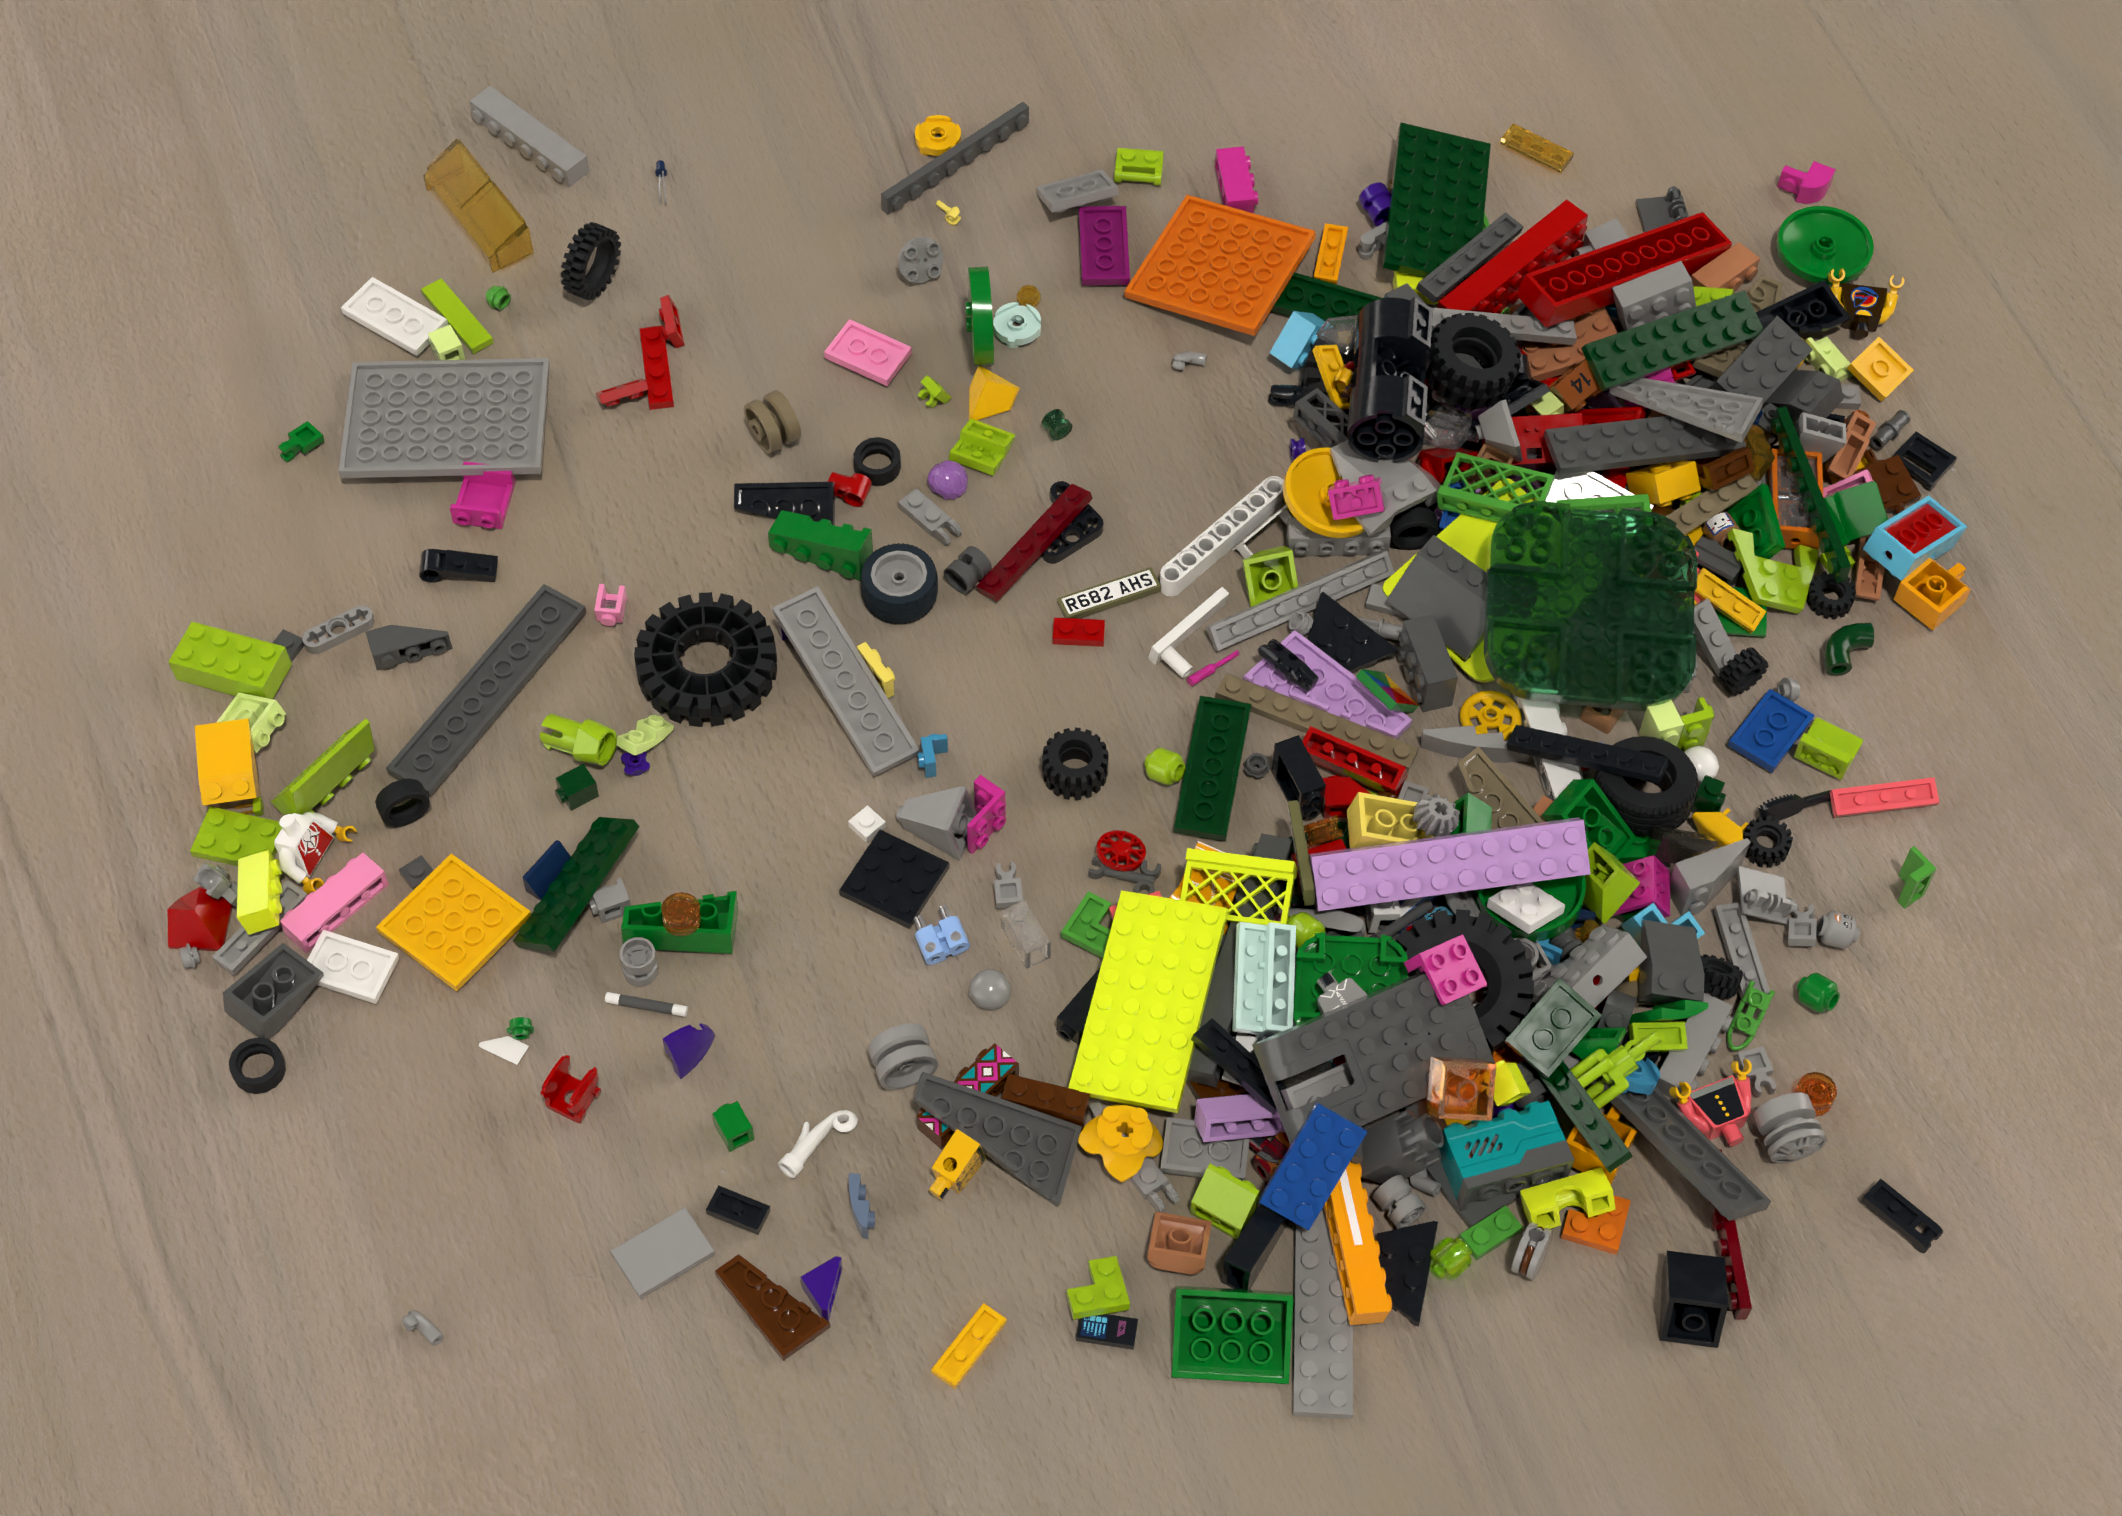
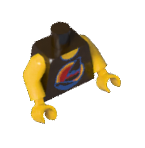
[1828,269,1904,339]

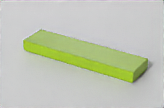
[421,278,494,354]

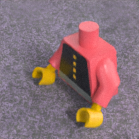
[1669,1059,1752,1147]

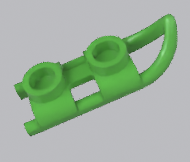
[1726,980,1775,1051]

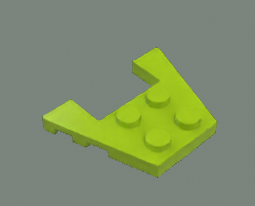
[1728,528,1819,614]

